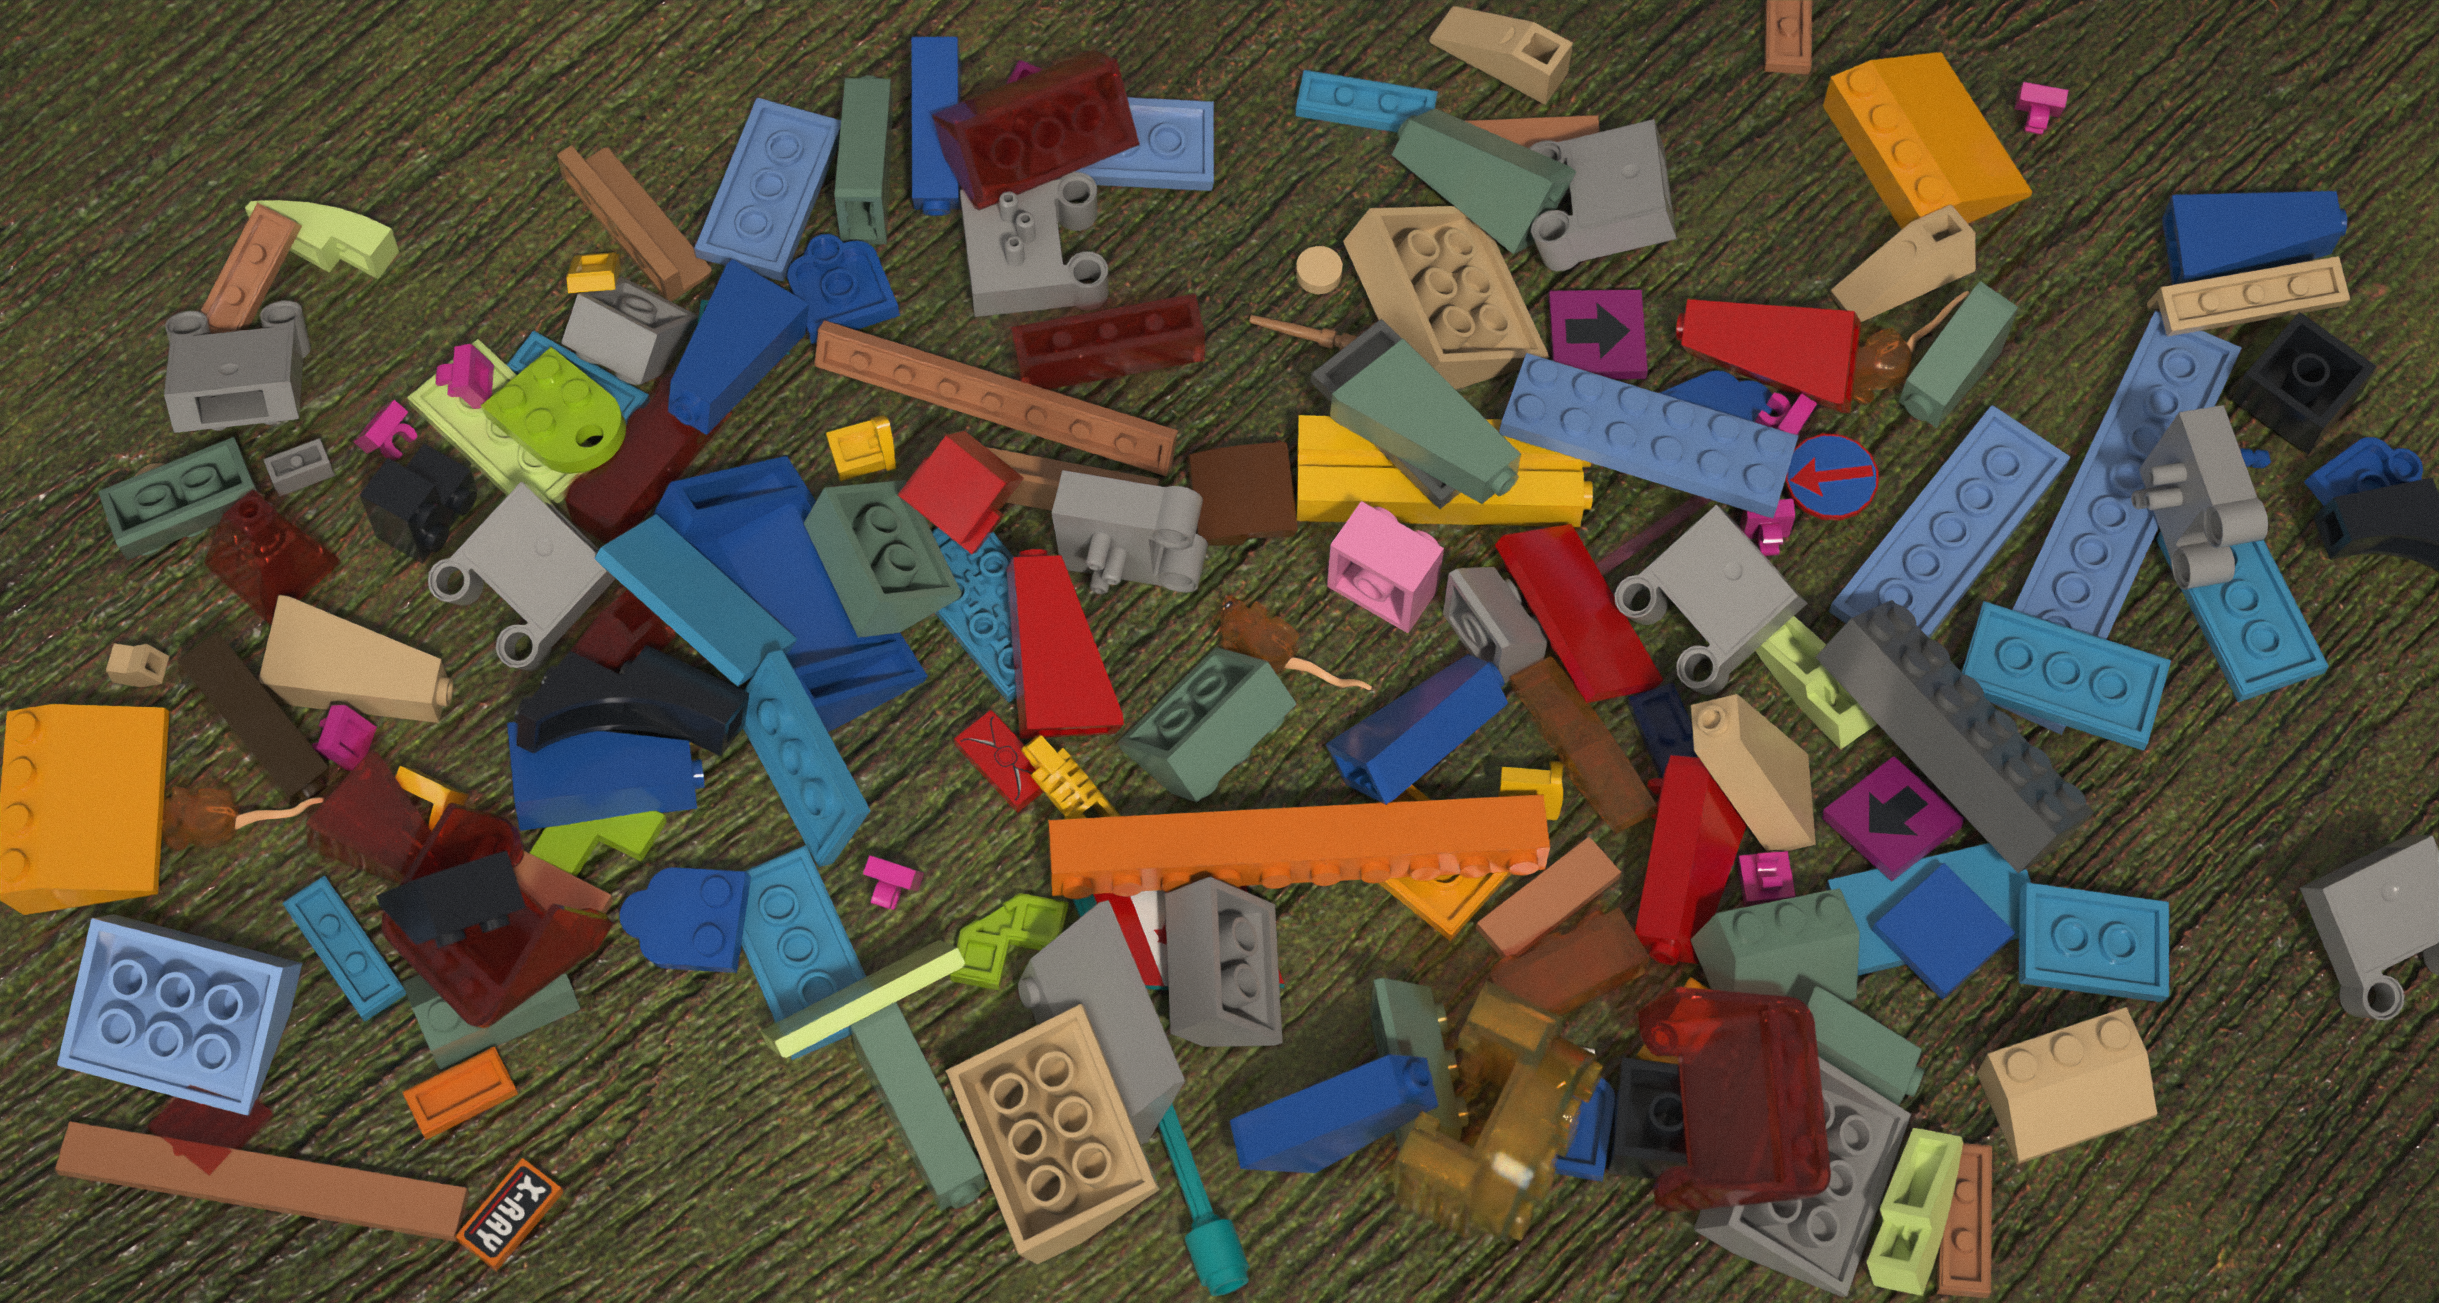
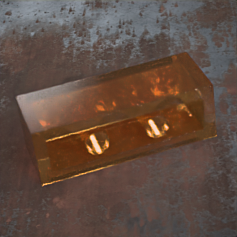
[1486,907,1650,1040]

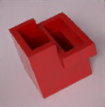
[898,431,1024,554]

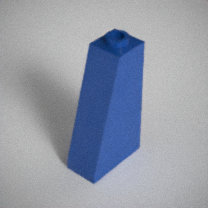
[912,37,962,216]
[2162,191,2347,285]
[668,259,809,435]
[1326,654,1508,805]
[507,722,705,831]
[1230,1054,1438,1173]

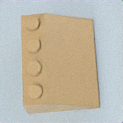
[1343,206,1549,390]
[946,1004,1160,1264]

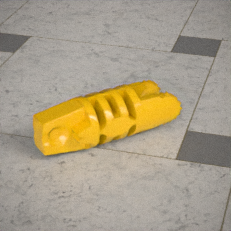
[1021,735,1121,819]

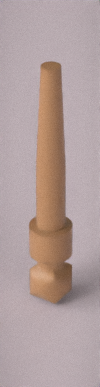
[1249,315,1357,351]

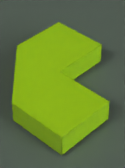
[529,810,667,877]
[950,893,1069,990]

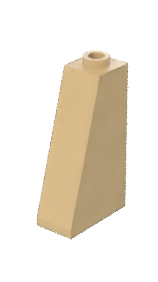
[258,595,453,723]
[1691,694,1816,852]

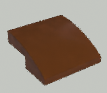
[1187,442,1298,546]

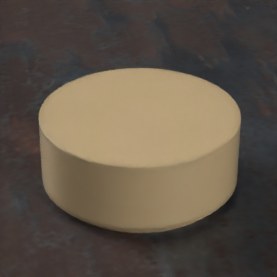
[1296,246,1343,294]

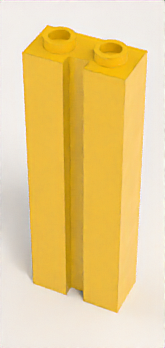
[1296,415,1593,527]

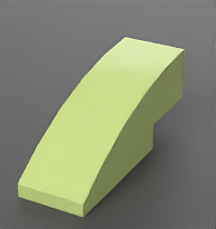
[245,200,399,279]
[1755,616,1877,749]
[1867,1128,1963,1296]

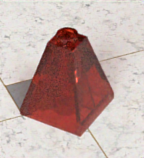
[204,489,341,626]
[306,749,449,885]

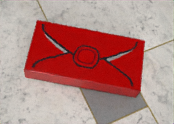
[954,710,1044,813]

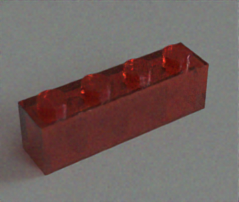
[1011,294,1205,390]
[565,374,733,544]

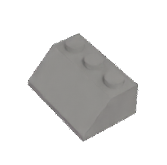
[1165,877,1283,1047]

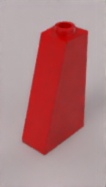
[1676,299,1861,413]
[1006,549,1124,739]
[1634,755,1747,965]

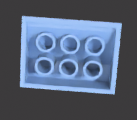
[57,914,302,1116]

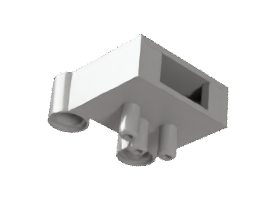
[1529,119,1676,271]
[960,172,1109,317]
[164,301,311,433]
[2131,405,2268,590]
[1052,470,1208,594]
[428,481,616,671]
[1615,505,1808,695]
[2300,835,2439,1020]

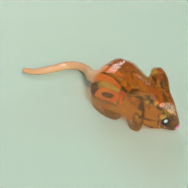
[1852,291,1969,405]
[1220,595,1372,690]
[162,787,324,851]

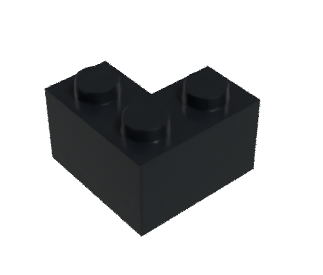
[360,444,478,564]

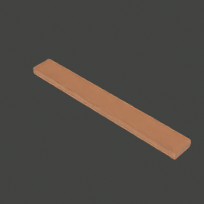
[814,320,1178,476]
[55,1121,469,1242]

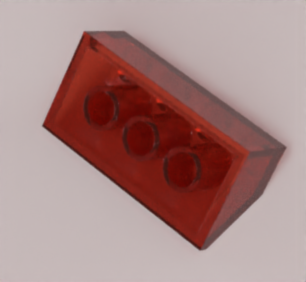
[932,50,1140,211]

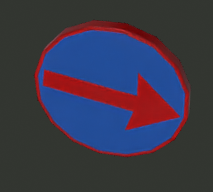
[1784,433,1878,521]

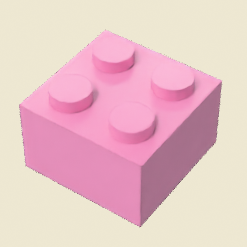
[1327,501,1444,633]

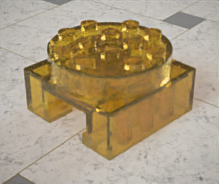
[1392,981,1604,1243]

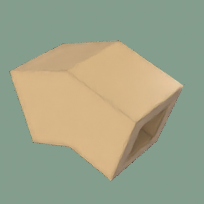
[106,643,170,687]

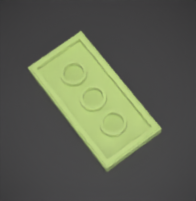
[407,339,606,506]
[760,940,965,1058]

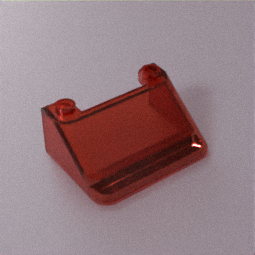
[382,803,614,1028]
[1638,987,1831,1212]

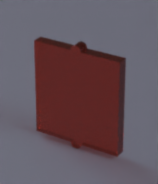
[148,1085,274,1176]

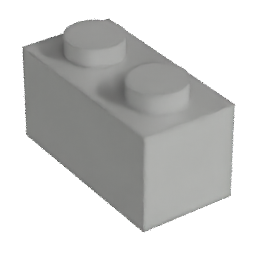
[263,438,335,497]

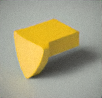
[826,414,896,481]
[1498,761,1564,821]
[392,766,469,843]

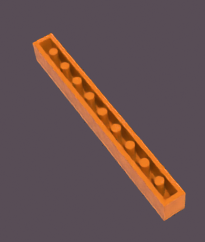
[1049,795,1550,899]

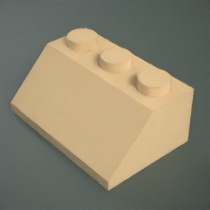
[1977,1007,2157,1164]

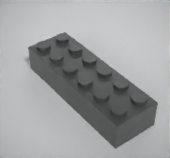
[1815,600,2094,874]

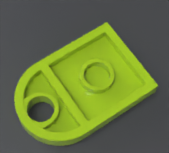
[480,347,626,474]

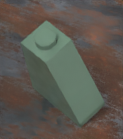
[1899,281,2019,428]
[1792,986,1925,1106]

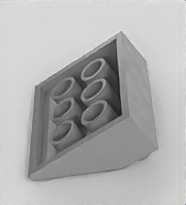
[1018,900,1185,1144]
[1694,1042,1911,1297]

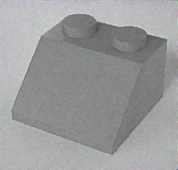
[561,277,699,385]
[1443,567,1548,683]

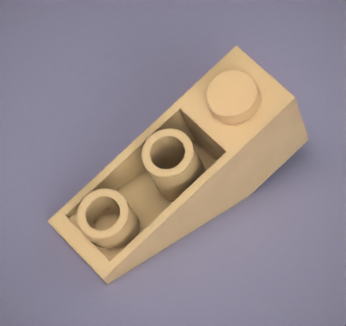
[1429,6,1573,105]
[1831,204,1975,322]

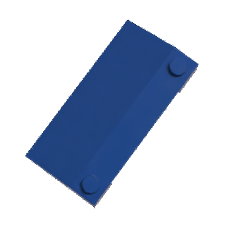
[653,456,928,732]

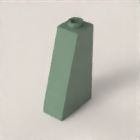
[835,76,893,244]
[1392,108,1576,254]
[1330,339,1521,504]
[850,1002,986,1211]

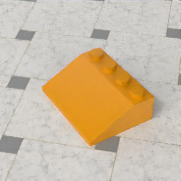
[1823,52,2032,230]
[0,704,170,915]

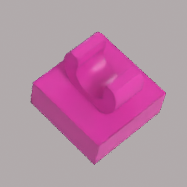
[2014,82,2068,135]
[435,344,494,409]
[1754,393,1817,435]
[353,400,418,461]
[1740,499,1796,556]
[311,705,377,771]
[1737,851,1796,907]
[863,855,924,910]

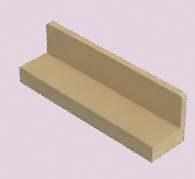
[2147,256,2350,337]

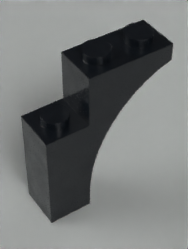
[2313,478,2439,571]
[514,645,749,756]

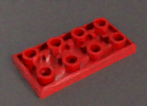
[1495,524,1663,703]

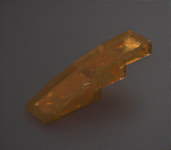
[1510,656,1658,834]

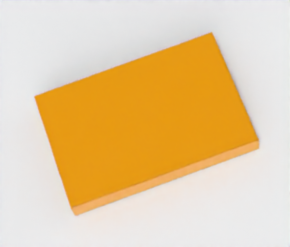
[1376,785,1511,941]

